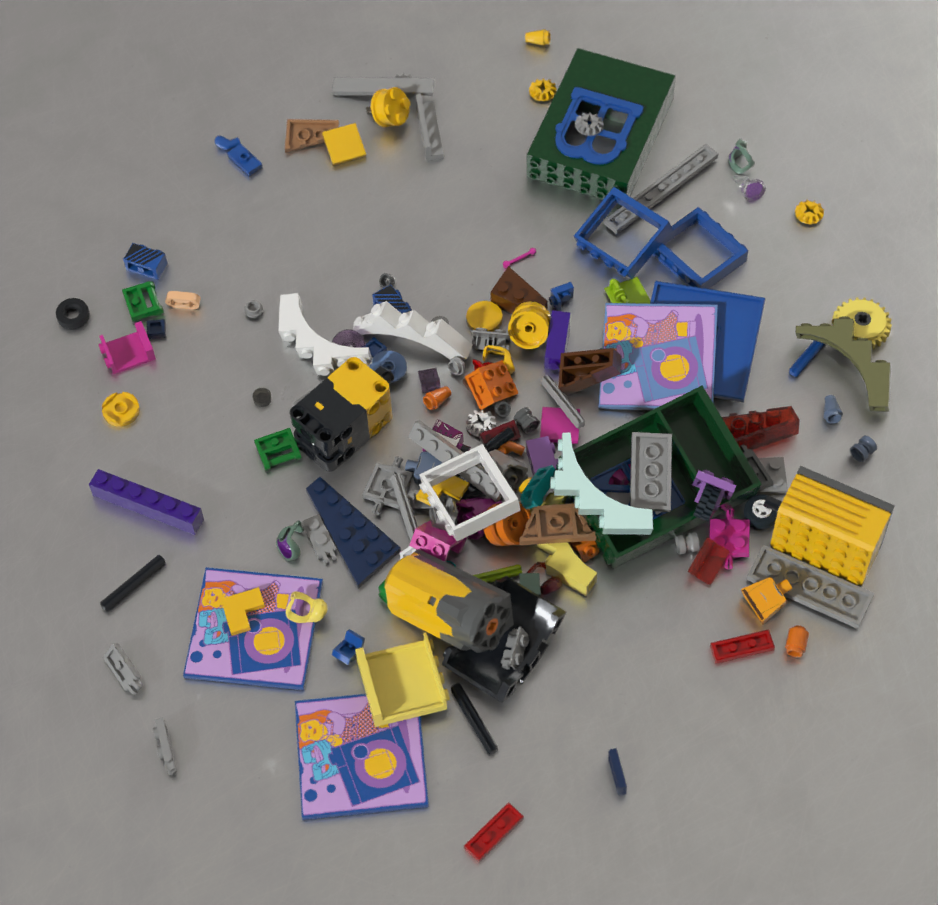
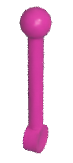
[503,248,536,268]

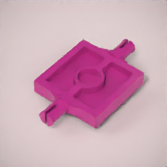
[709,508,750,569]

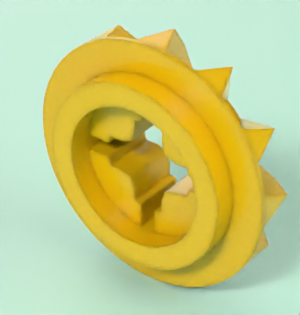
[529,78,557,101]
[795,199,824,224]

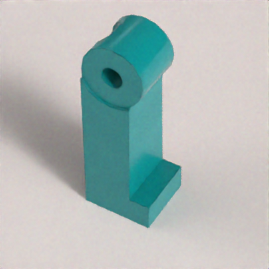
[520,465,555,509]

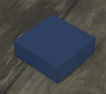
[147,319,166,339]

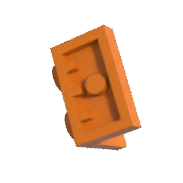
[465,360,519,411]

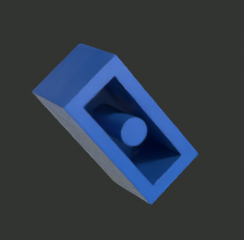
[123,243,168,280]
[372,285,412,314]

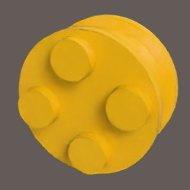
[366,87,410,127]

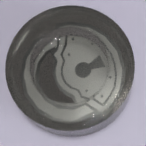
[252,388,272,407]

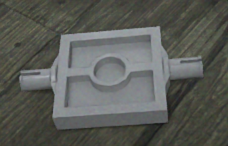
[362,456,413,515]

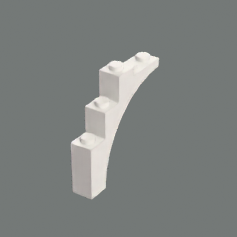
[278,293,372,376]
[351,301,473,360]

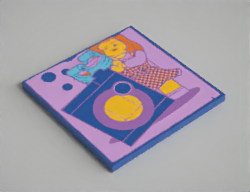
[183,567,323,690]
[295,694,429,820]

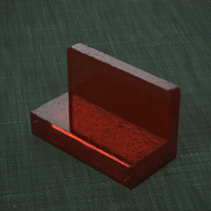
[687,537,730,585]

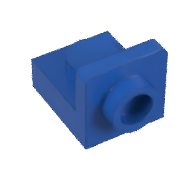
[549,282,574,311]

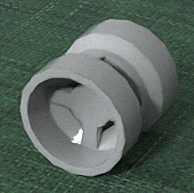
[675,532,700,555]

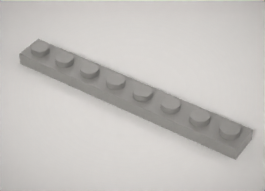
[604,144,718,235]

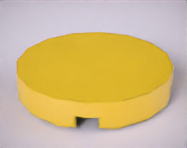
[466,301,503,332]
[102,392,140,427]

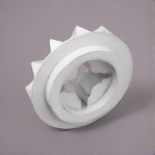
[466,409,496,437]

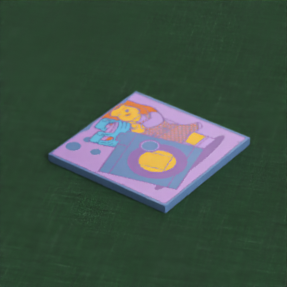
[599,303,718,410]

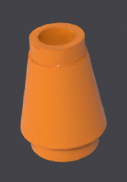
[423,386,451,410]

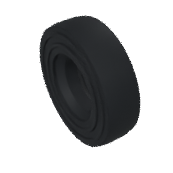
[56,298,89,329]

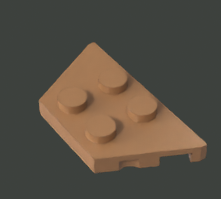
[519,503,596,545]

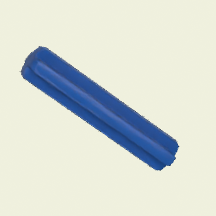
[789,341,825,377]

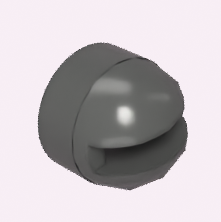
[379,273,395,288]
[495,401,511,417]

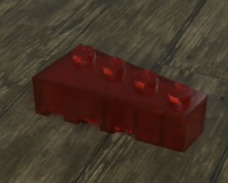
[722,406,800,450]

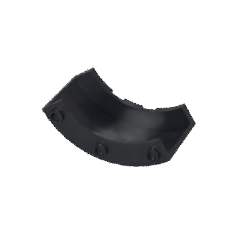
[441,576,566,703]

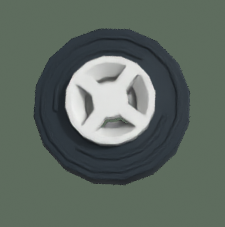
[744,495,777,529]

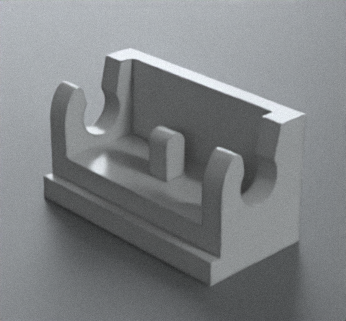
[429,496,458,530]

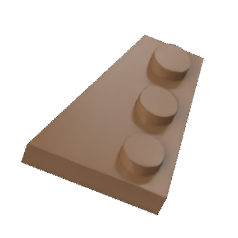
[285,119,339,153]

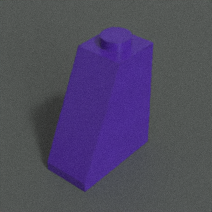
[544,310,571,370]

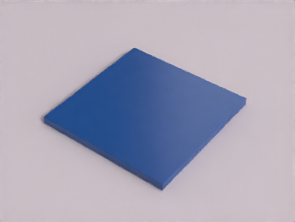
[650,281,765,403]

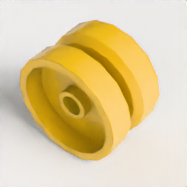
[508,301,551,349]

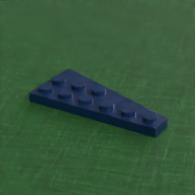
[306,477,401,589]

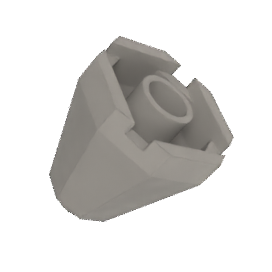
[488,449,528,493]

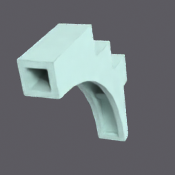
[550,433,653,535]

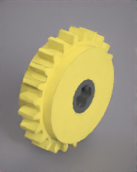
[831,297,892,349]

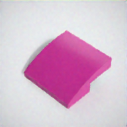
[540,407,580,444]

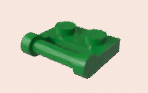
[122,281,164,322]
[254,428,302,471]

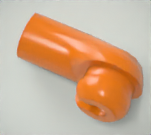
[496,441,525,456]

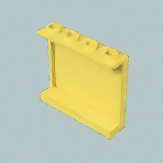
[355,632,450,727]

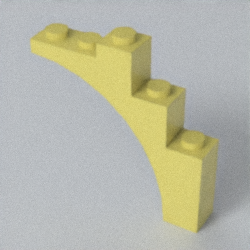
[529,492,597,596]

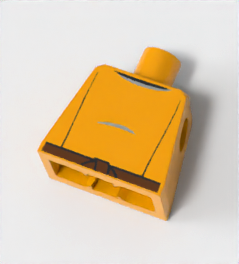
[741,577,793,625]

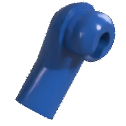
[215,136,240,150]

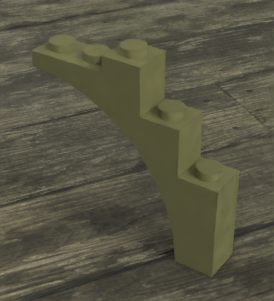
[795,316,891,412]

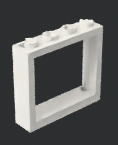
[419,444,521,541]

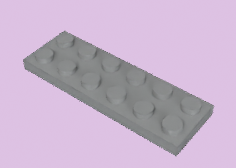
[746,545,874,629]

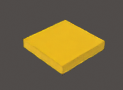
[322,123,366,166]

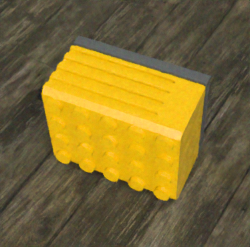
[763,466,895,586]

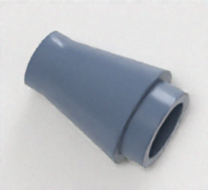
[824,395,843,424]

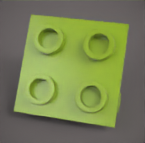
[604,277,651,304]

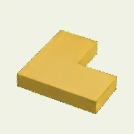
[416,476,469,506]
[221,587,265,636]

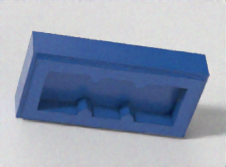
[227,143,263,176]

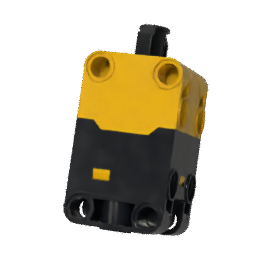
[290,357,395,472]

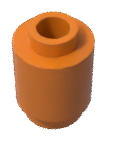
[785,625,809,657]

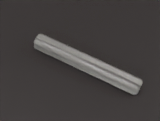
[541,375,585,429]
[390,473,418,542]

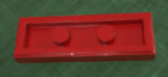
[710,629,775,664]
[464,802,524,862]

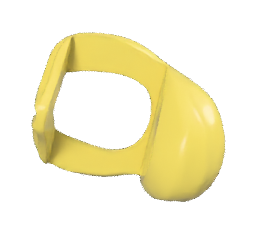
[286,591,328,623]

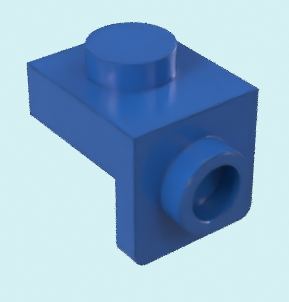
[332,629,365,665]

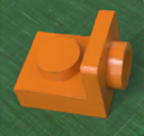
[568,541,600,563]

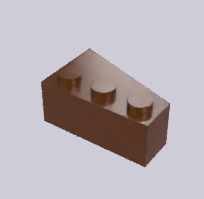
[490,266,548,314]
[558,348,622,396]

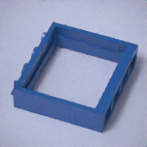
[574,187,673,279]
[653,207,748,289]

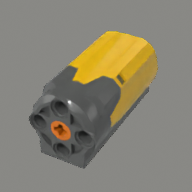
[384,549,514,653]

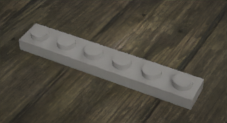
[408,420,502,502]

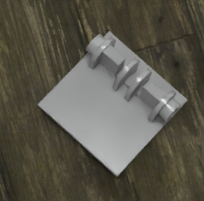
[471,328,510,352]

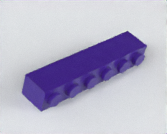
[89,469,204,535]

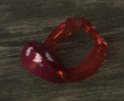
[527,562,562,595]

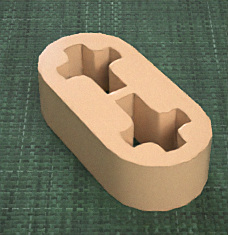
[165,291,201,309]

